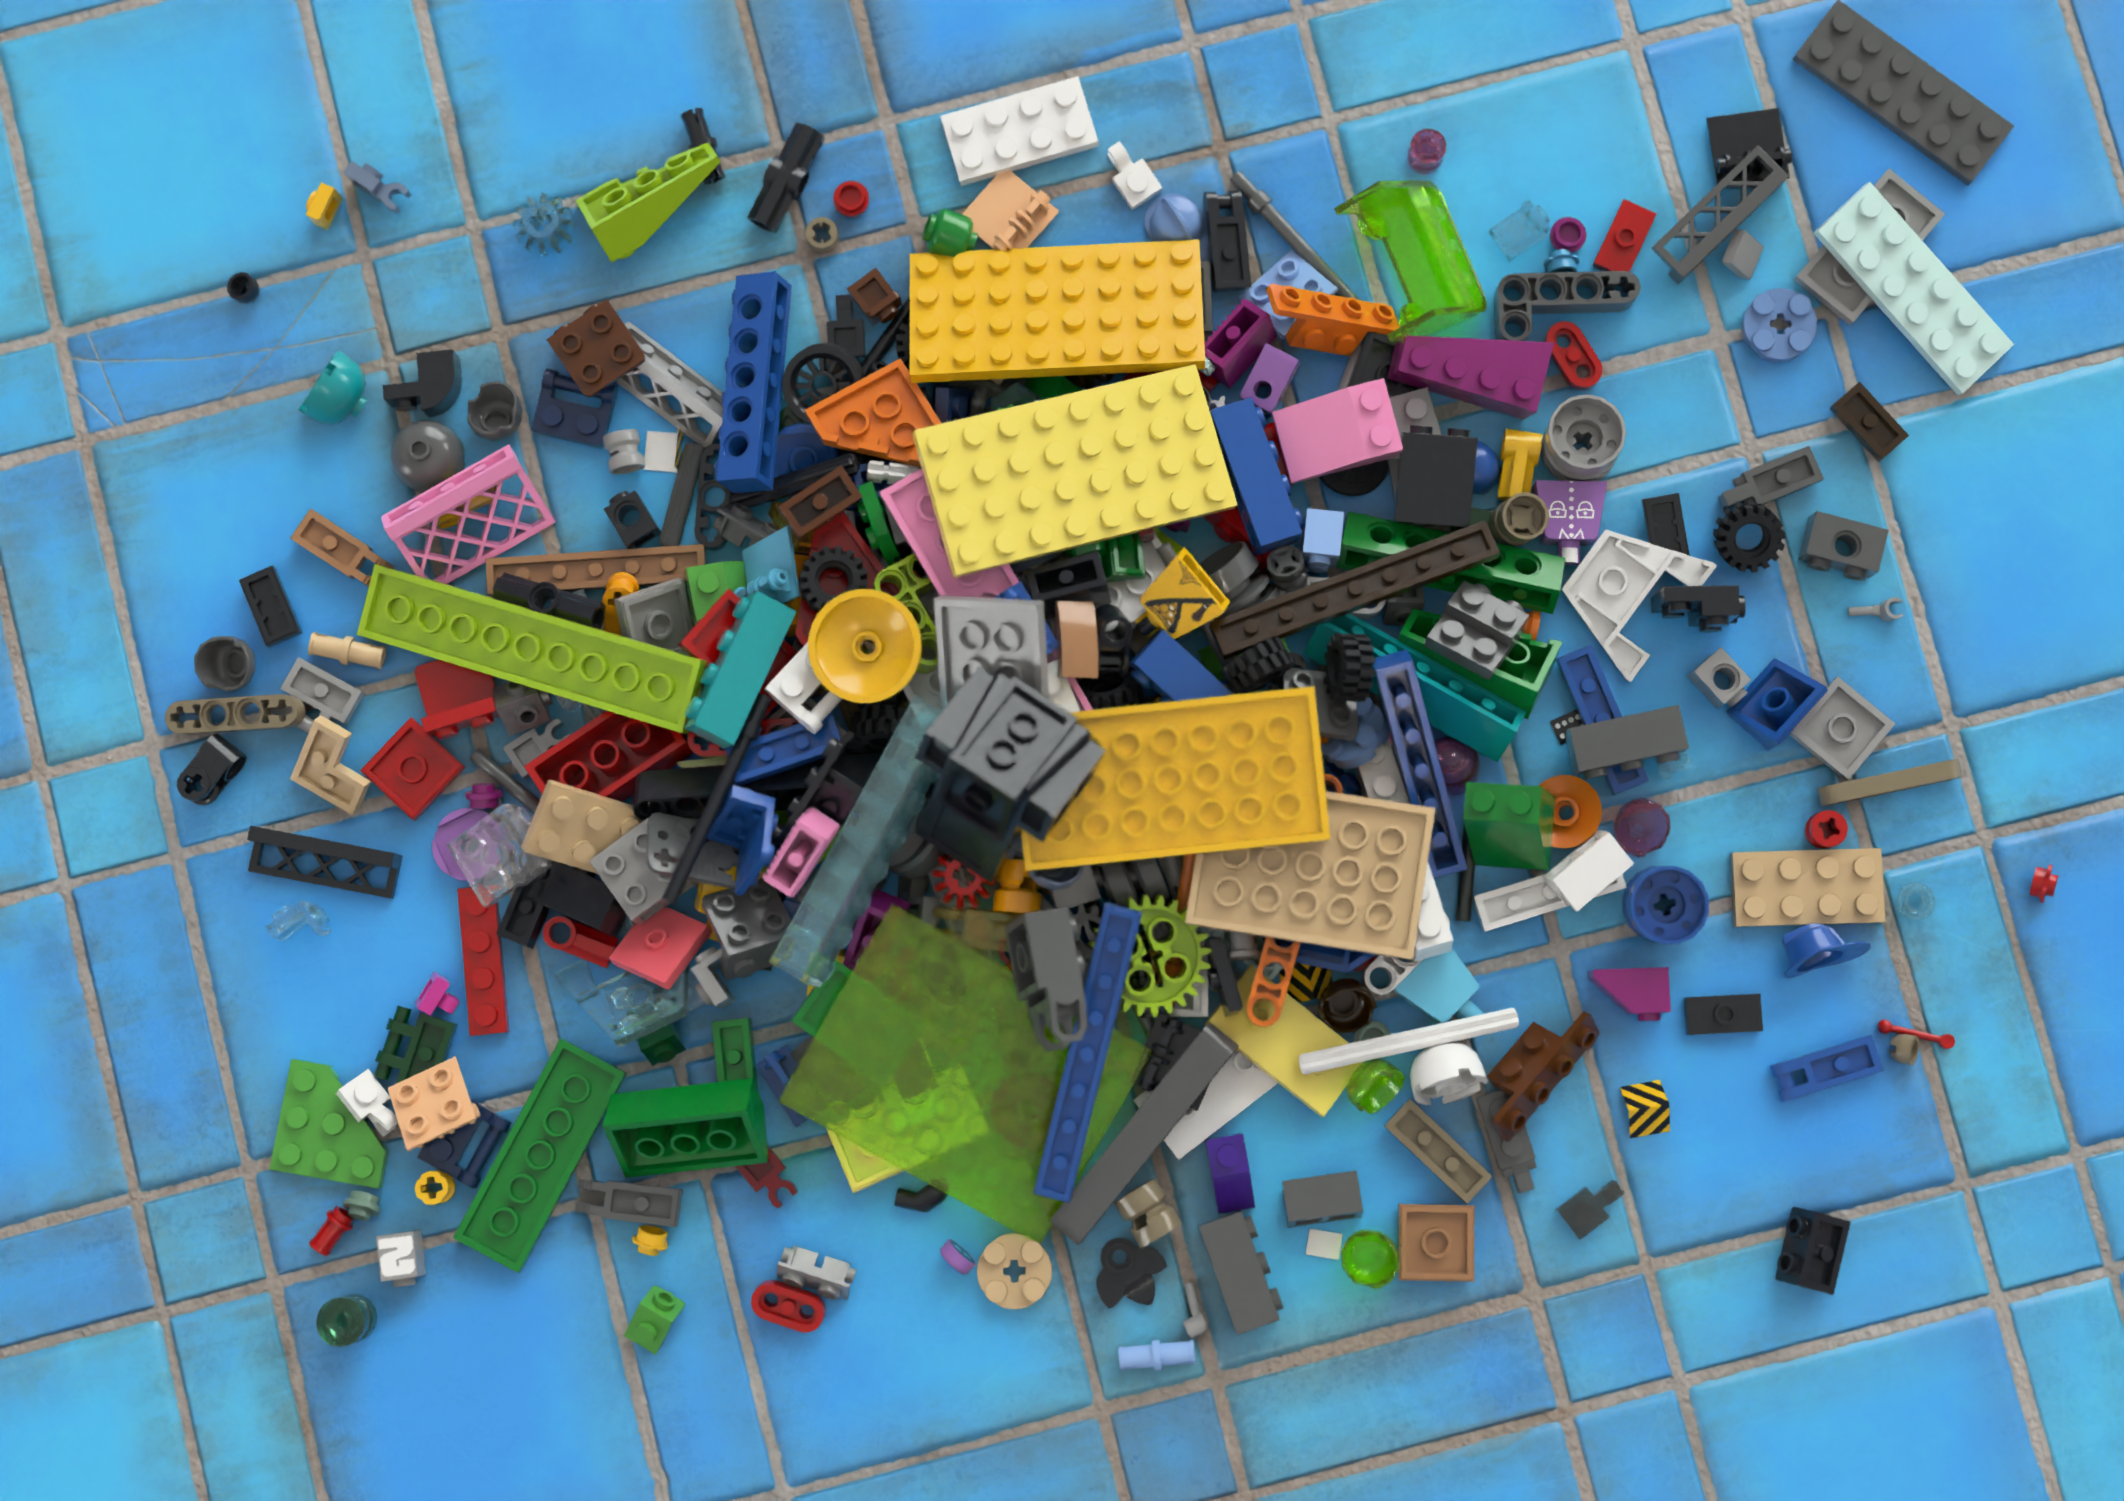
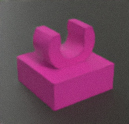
[415,971,460,1016]

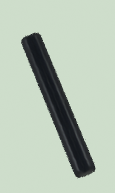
[729,453,860,509]

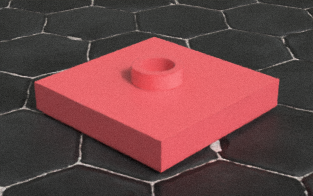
[609,907,712,990]

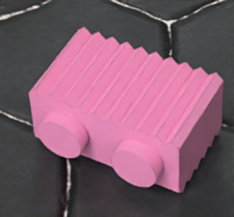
[763,807,840,898]

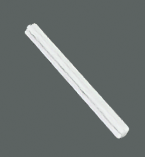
[1298,1008,1519,1074]

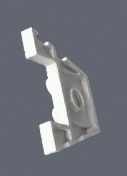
[1561,529,1717,682]

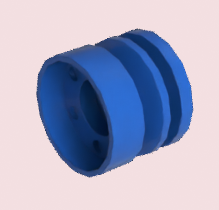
[1622,866,1709,944]

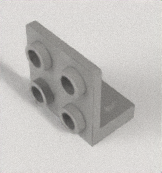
[590,818,698,925]

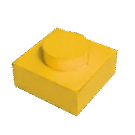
[306,182,343,230]

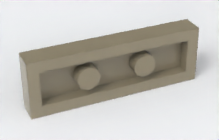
[1384,1099,1493,1204]

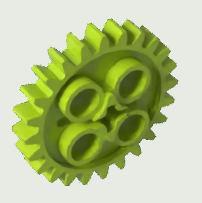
[1088,894,1211,1017]

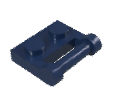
[531,368,618,449]
[417,1099,512,1189]

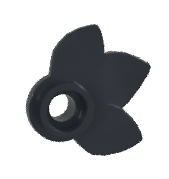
[1096,1238,1167,1309]

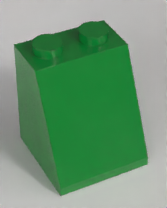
[1463,782,1555,871]

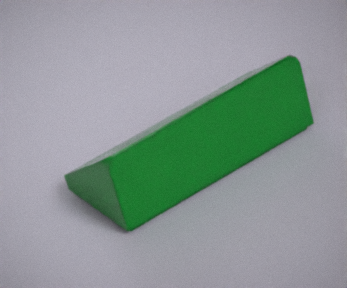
[1102,532,1146,582]

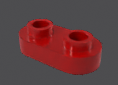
[1544,321,1602,391]
[751,1280,826,1333]

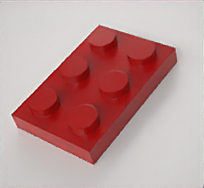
[678,589,798,719]

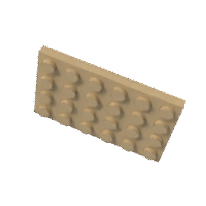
[1185,791,1436,960]

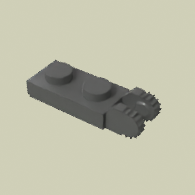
[575,1179,683,1227]

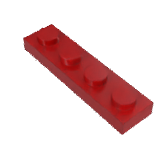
[457,885,509,1036]

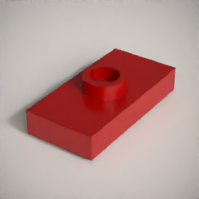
[1592,199,1657,272]

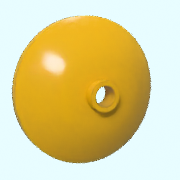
[808,589,922,703]

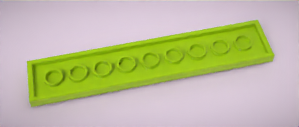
[357,564,707,733]

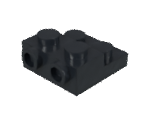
[1651,585,1745,633]

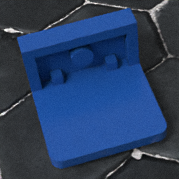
[707,785,778,896]

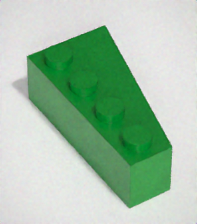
[1398,609,1563,719]

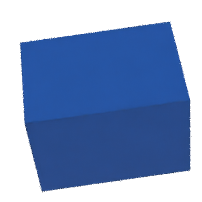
[1726,658,1828,751]

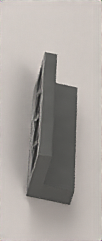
[1651,145,1789,284]

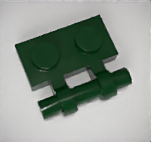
[374,1005,458,1084]

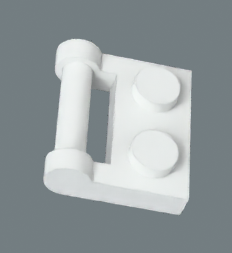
[764,642,842,734]

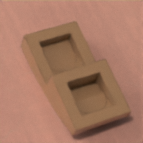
[1054,601,1098,678]

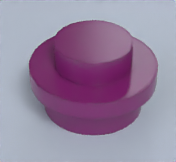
[1550,217,1586,253]
[465,783,503,809]

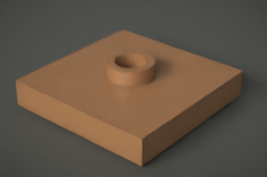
[1398,1204,1475,1282]

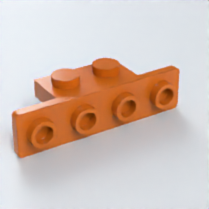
[1266,284,1401,356]

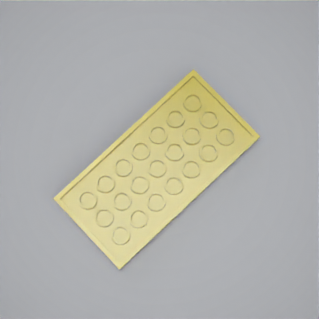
[912,364,1237,578]

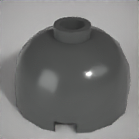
[390,420,465,493]

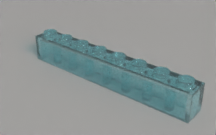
[769,695,943,988]

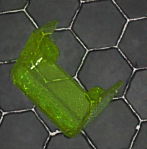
[1334,180,1487,341]

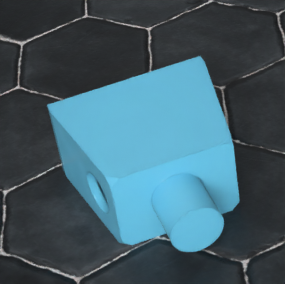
[1392,948,1484,1024]

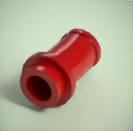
[309,1206,354,1256]

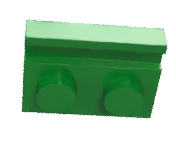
[856,481,902,567]

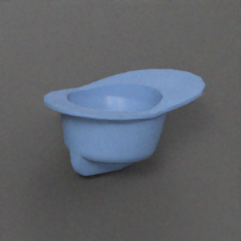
[1145,194,1210,261]

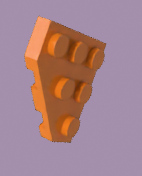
[805,358,942,468]

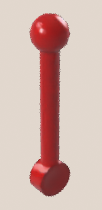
[1877,1019,1955,1049]

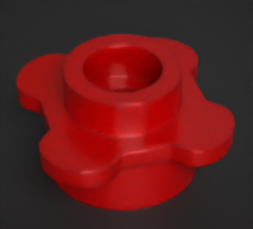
[2029,865,2058,903]

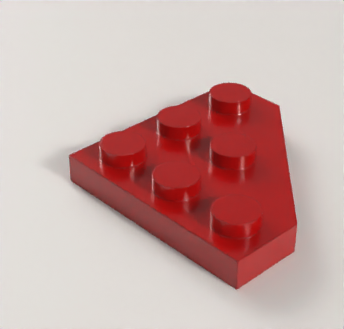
[795,512,899,648]

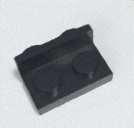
[1775,1207,1851,1295]

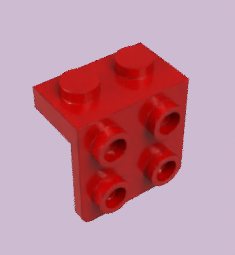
[415,660,500,740]

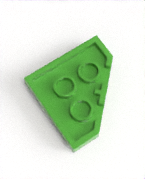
[269,1059,389,1189]

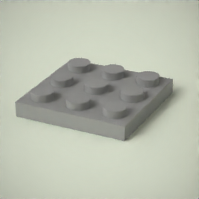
[934,595,1049,709]

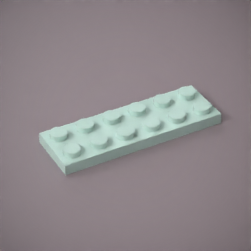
[1813,182,2014,395]

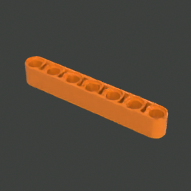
[1247,774,1343,1028]

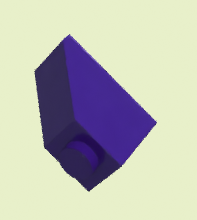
[1205,1133,1255,1214]

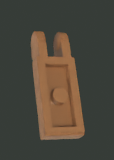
[290,508,395,587]

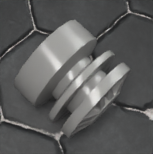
[1541,394,1626,481]

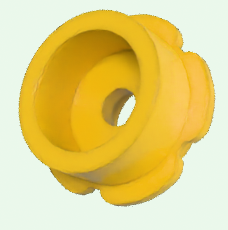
[632,1225,668,1256]

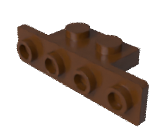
[1487,1011,1600,1142]

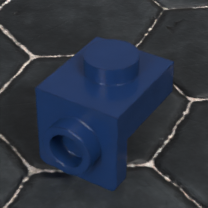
[932,386,969,423]

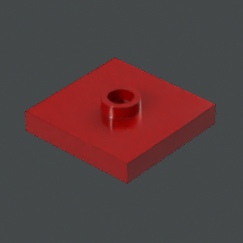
[360,717,466,821]

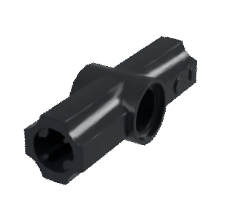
[747,122,825,234]
[493,572,606,630]

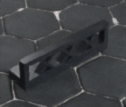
[247,826,403,899]

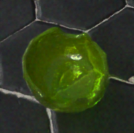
[1347,1059,1405,1114]
[1341,1229,1399,1289]

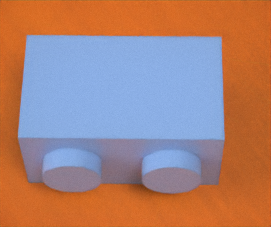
[1300,508,1344,573]

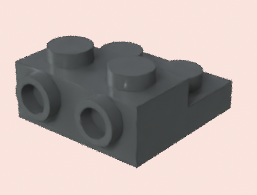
[1424,581,1529,681]

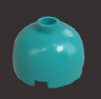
[298,350,368,424]

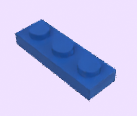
[725,713,841,787]

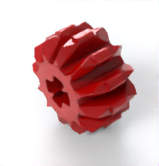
[932,856,996,910]

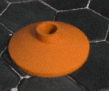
[1538,775,1602,849]

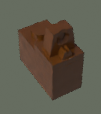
[778,465,862,540]

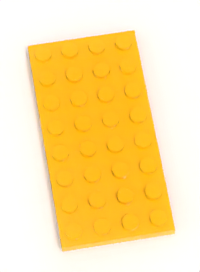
[909,239,1206,383]
[1021,686,1330,871]

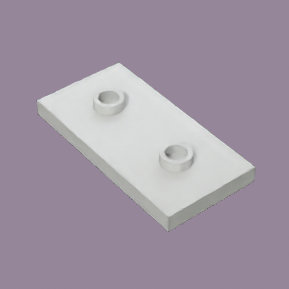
[1133,1050,1278,1160]

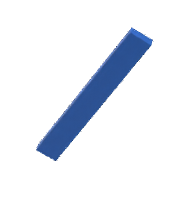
[1033,902,1143,1203]

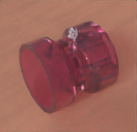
[1407,129,1446,174]

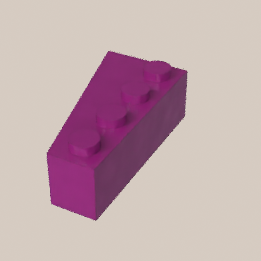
[1387,335,1554,420]

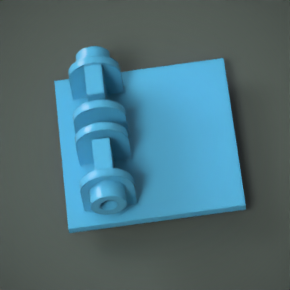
[734,526,800,604]

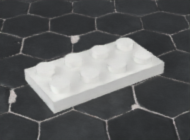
[940,76,1099,186]

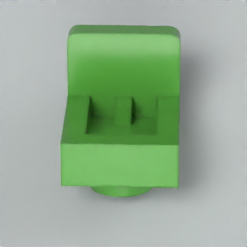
[624,1286,685,1355]

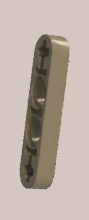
[165,694,306,735]
[1817,759,1963,807]

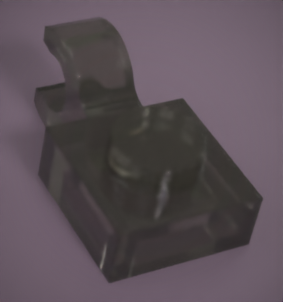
[1555,1180,1625,1240]

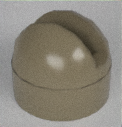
[1889,1034,1919,1066]

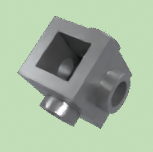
[493,681,554,736]

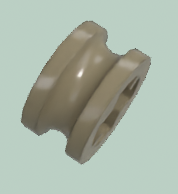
[806,217,839,253]

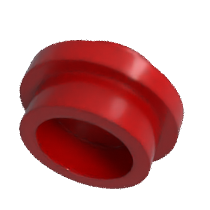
[833,181,869,217]

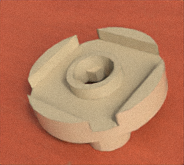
[977,1233,1052,1309]

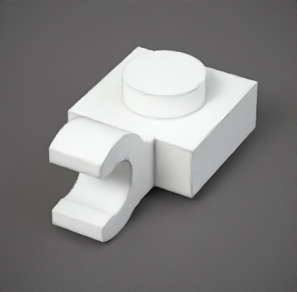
[1107,141,1162,210]
[336,1069,398,1137]

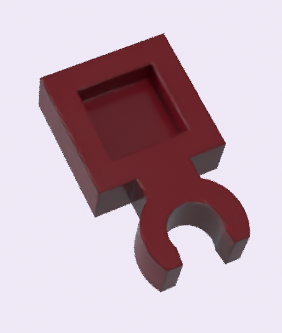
[735,1144,798,1208]

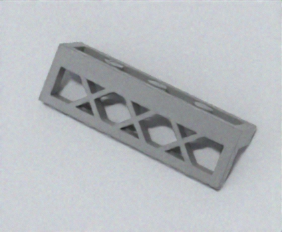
[615,321,723,449]

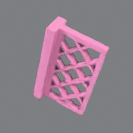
[381,444,556,584]

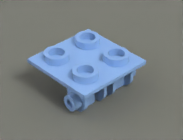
[1239,250,1338,342]

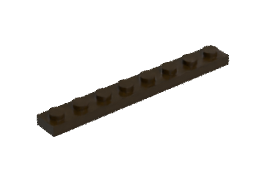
[1209,521,1500,660]

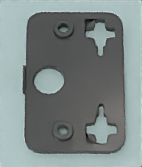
[647,812,750,889]

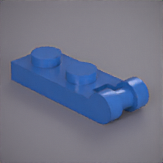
[1770,1035,1884,1102]

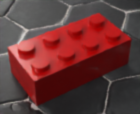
[524,711,694,802]

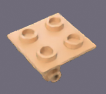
[962,170,1059,252]
[387,1057,481,1151]

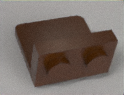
[546,299,645,397]

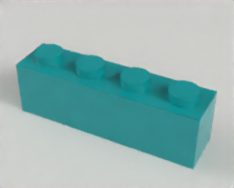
[685,591,797,748]

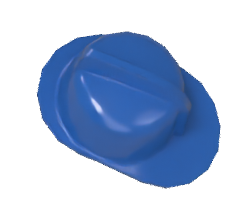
[1783,923,1871,978]

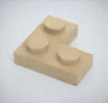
[290,715,371,815]

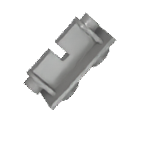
[777,1245,857,1300]

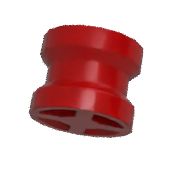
[1804,810,1848,849]

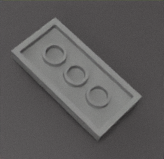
[1794,168,1945,325]

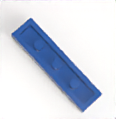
[1556,645,1649,795]

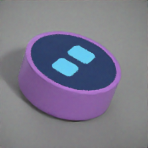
[940,1239,976,1275]

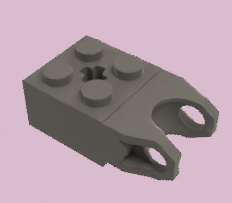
[1004,907,1087,1052]

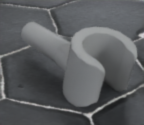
[1848,597,1903,622]
[1182,1283,1207,1339]

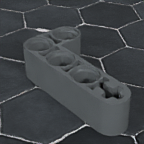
[1493,271,1641,341]

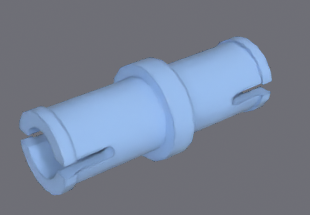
[1118,1339,1196,1371]

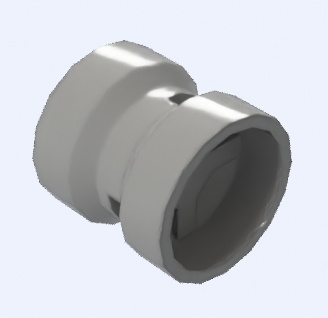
[602,429,646,475]

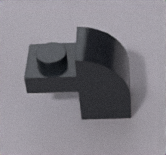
[382,349,462,418]

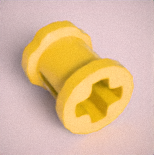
[415,1170,456,1205]

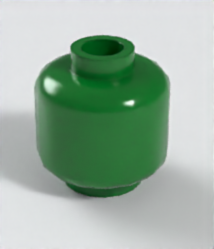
[922,209,978,257]

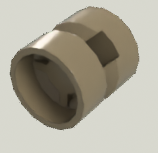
[1489,492,1549,547]
[1114,1178,1182,1248]

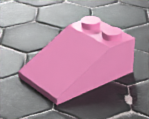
[1271,378,1403,484]

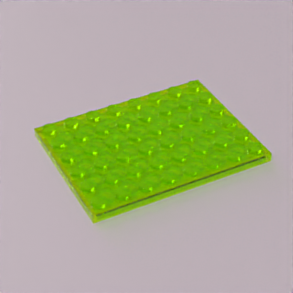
[779,903,1153,1244]

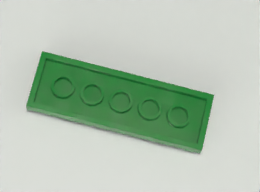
[453,1038,627,1273]

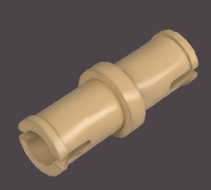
[308,632,387,670]

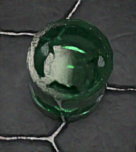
[316,1294,378,1347]

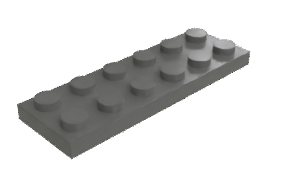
[1793,0,2014,186]

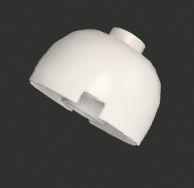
[1410,1041,1488,1105]

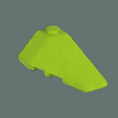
[575,142,721,263]

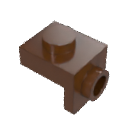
[847,268,902,326]

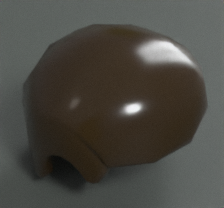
[1318,978,1377,1033]

